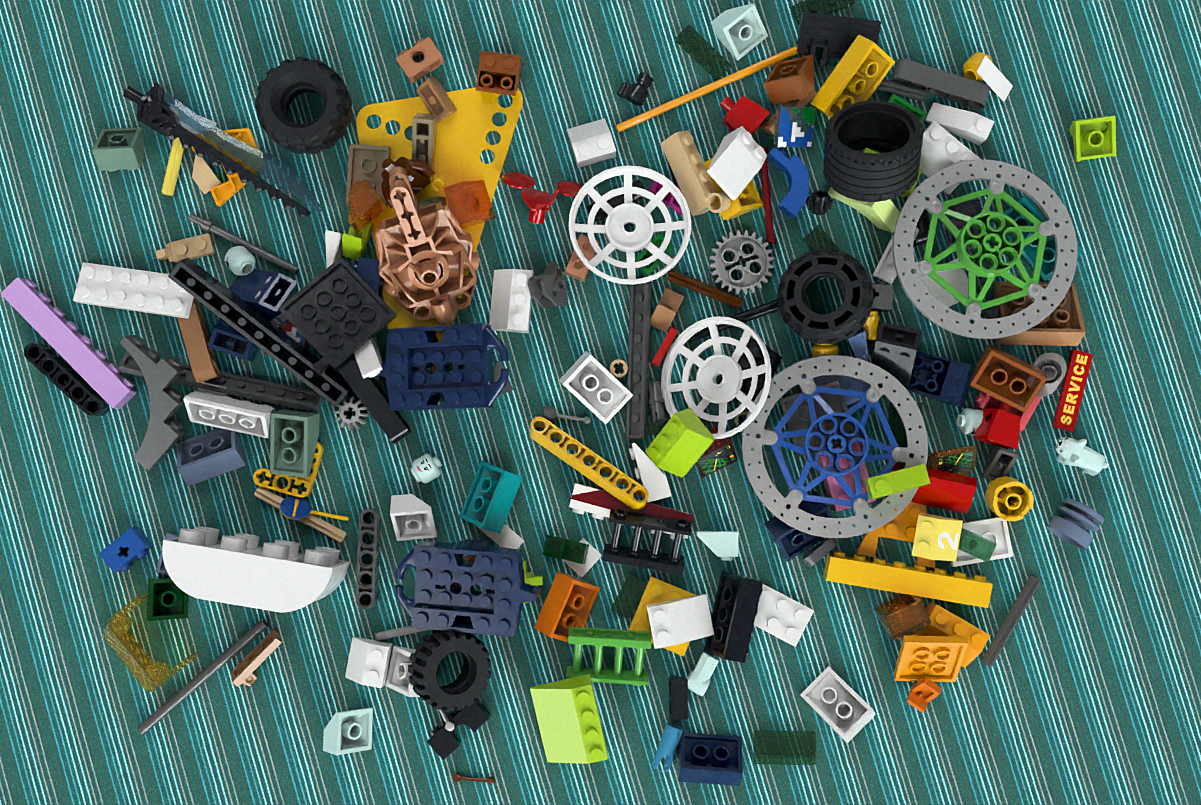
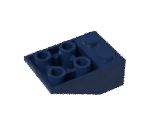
[229,269,298,321]
[208,318,258,362]
[908,352,975,408]

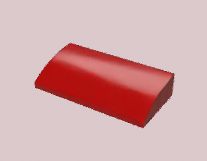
[885,462,977,514]

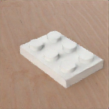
[950,517,1013,567]
[754,584,814,647]

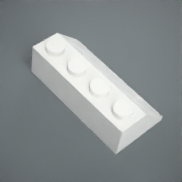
[183,391,276,439]

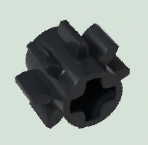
[807,190,833,215]

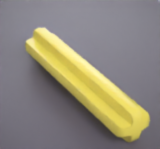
[161,138,184,196]

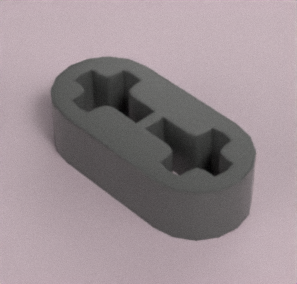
[802,538,838,567]

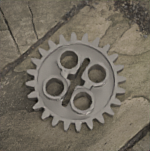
[709,230,774,296]

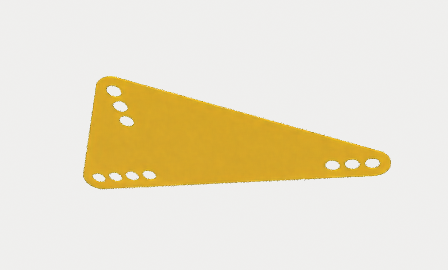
[356,87,523,373]

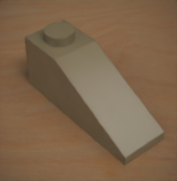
[412,113,437,180]

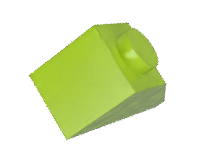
[863,463,931,499]

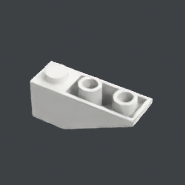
[354,337,382,378]
[629,443,671,502]

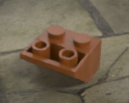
[475,50,522,96]

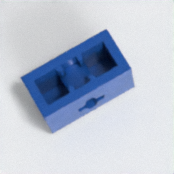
[99,527,153,573]

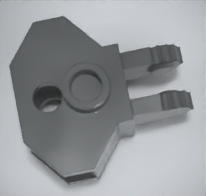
[528,261,568,308]

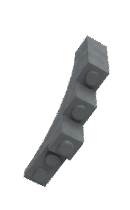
[120,334,186,471]

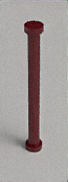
[760,147,777,244]

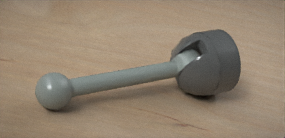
[543,405,591,424]

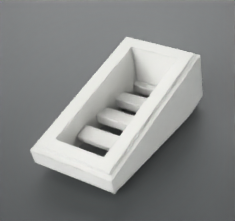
[325,230,342,268]

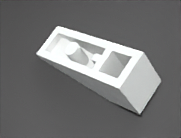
[925,103,994,145]

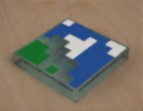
[773,106,816,148]

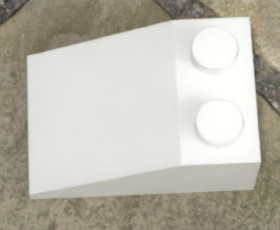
[707,126,767,200]
[559,351,633,424]
[646,594,714,649]
[800,666,876,743]

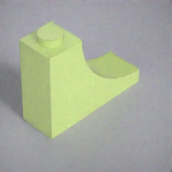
[827,188,900,233]

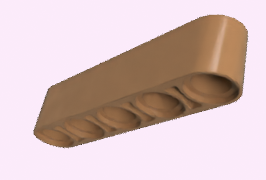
[177,298,220,383]

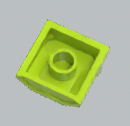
[1069,115,1117,162]

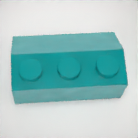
[459,460,523,534]

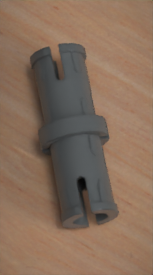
[648,381,666,424]

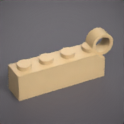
[660,130,731,216]

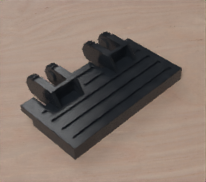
[796,12,882,67]

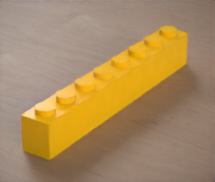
[823,551,993,608]

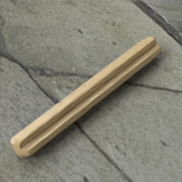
[254,486,346,543]

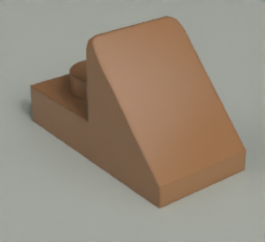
[650,288,684,333]

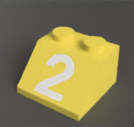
[912,513,963,561]

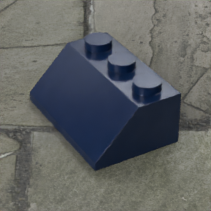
[764,491,833,562]
[678,732,743,786]

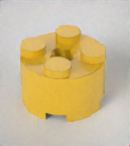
[985,476,1034,521]

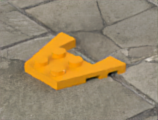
[192,128,267,207]
[855,497,935,568]

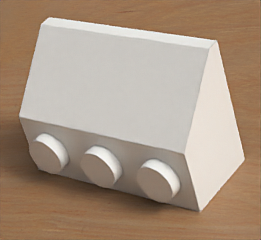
[919,121,981,195]
[489,269,534,333]

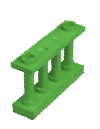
[566,626,651,686]

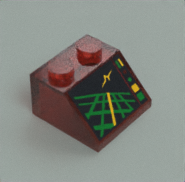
[695,425,738,478]

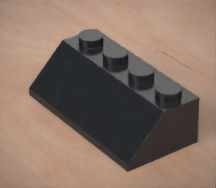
[704,571,763,663]

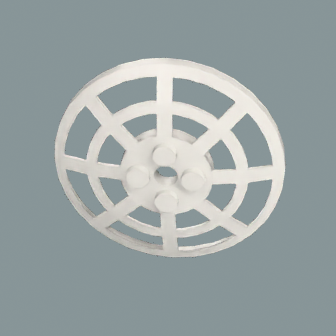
[569,166,691,285]
[661,316,771,439]

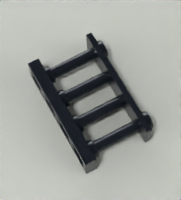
[602,508,691,574]

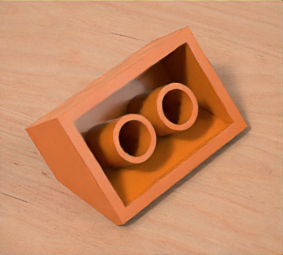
[534,571,600,642]

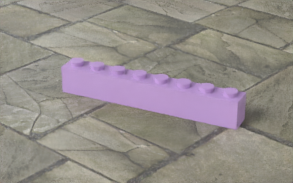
[0,277,137,409]

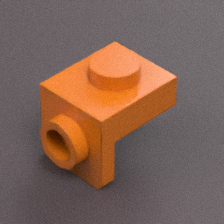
[906,676,942,713]

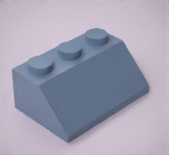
[177,428,246,486]

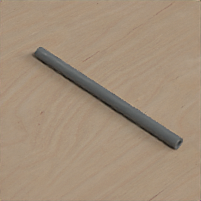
[137,619,269,735]

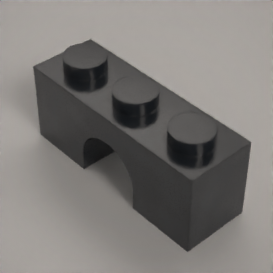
[427,698,491,760]

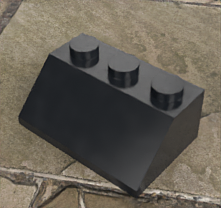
[718,337,782,404]

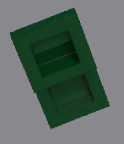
[542,535,589,564]

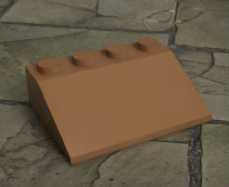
[994,281,1086,346]

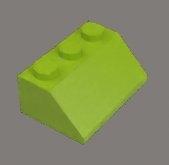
[645,408,715,478]

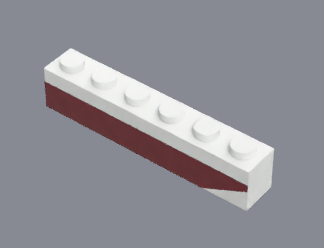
[569,483,694,539]

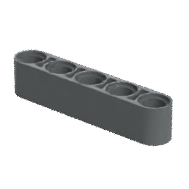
[891,59,990,109]
[356,508,381,610]

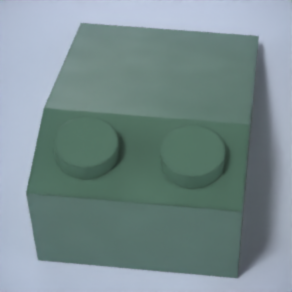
[270,409,320,478]

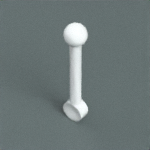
[439,709,454,731]

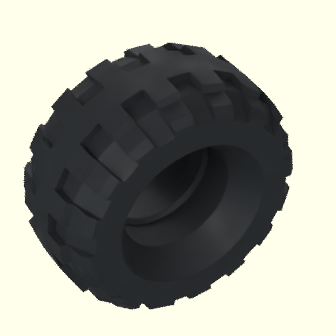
[255,57,352,154]
[777,248,874,344]

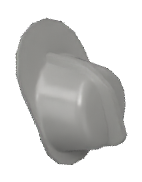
[1033,352,1067,397]

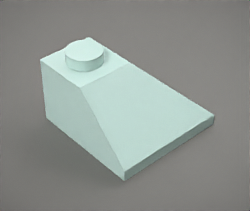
[711,3,768,60]
[323,708,373,755]

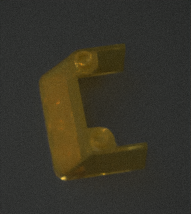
[103,593,200,691]

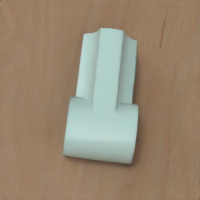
[687,652,719,696]

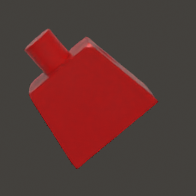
[720,96,770,135]
[974,400,1020,449]

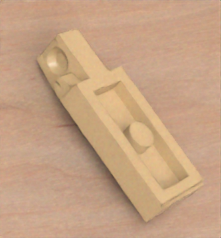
[155,233,215,263]

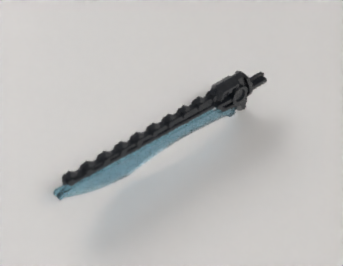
[123,83,322,218]

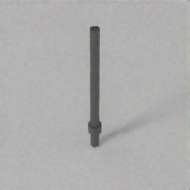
[188,213,299,275]

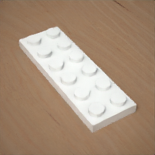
[73,262,194,319]

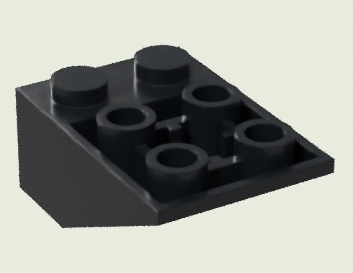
[870,321,922,390]

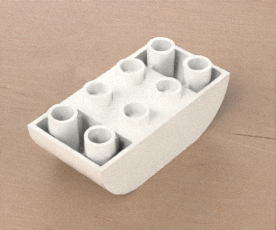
[162,526,350,613]

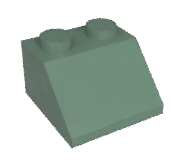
[92,127,144,172]

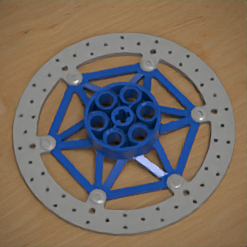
[742,355,928,538]

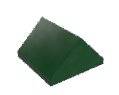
[147,576,188,621]

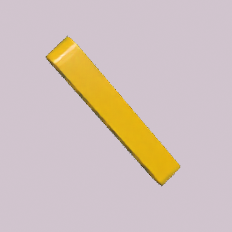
[529,417,649,511]

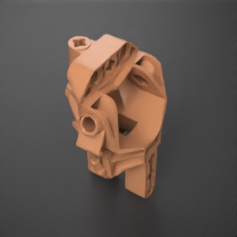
[376,166,479,324]

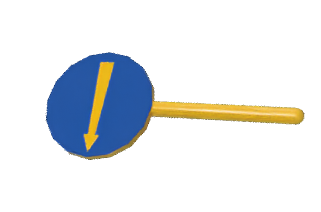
[280,496,349,521]

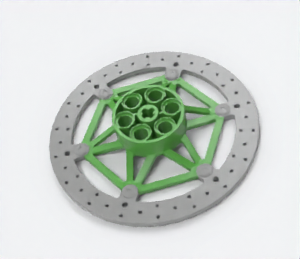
[893,160,1077,339]

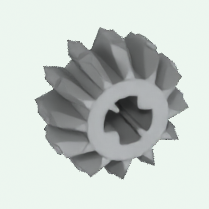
[334,396,369,431]

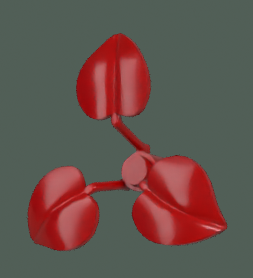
[501,172,588,224]

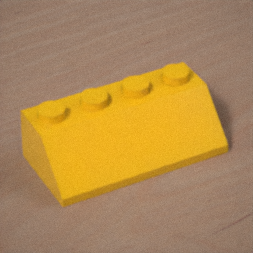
[810,35,895,118]

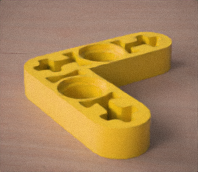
[253,441,324,498]

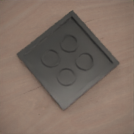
[780,381,854,457]

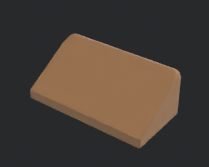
[416,77,457,123]

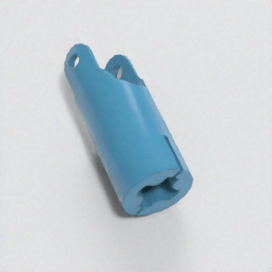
[652,723,683,772]

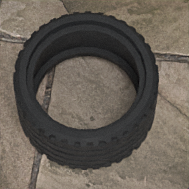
[823,101,923,202]

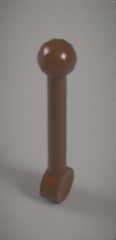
[453,773,495,785]

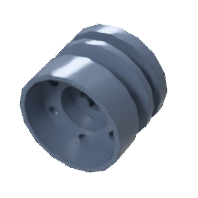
[1047,498,1105,550]

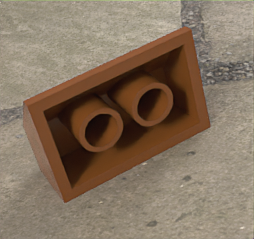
[970,344,1047,413]

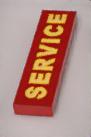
[1052,349,1093,432]

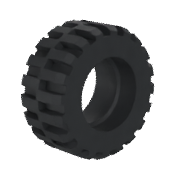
[408,630,492,712]

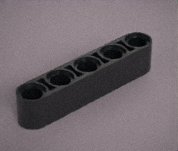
[24,343,109,416]
[337,353,412,444]

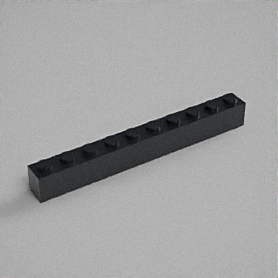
[168,257,352,407]

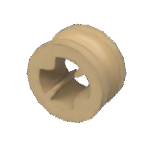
[610,359,628,378]

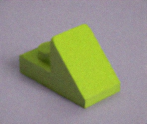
[342,217,374,261]

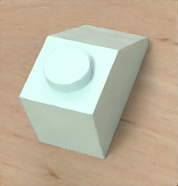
[696,531,738,561]

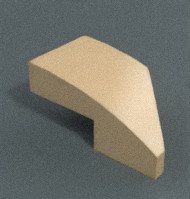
[192,154,222,194]

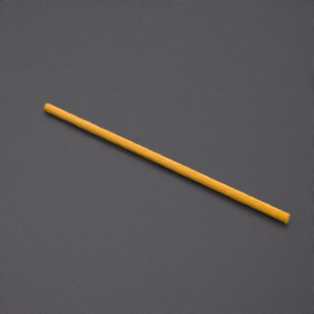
[615,45,809,133]

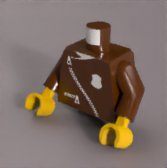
[381,156,445,217]

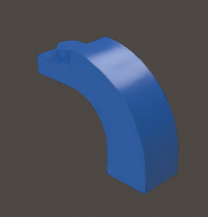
[767,147,809,219]

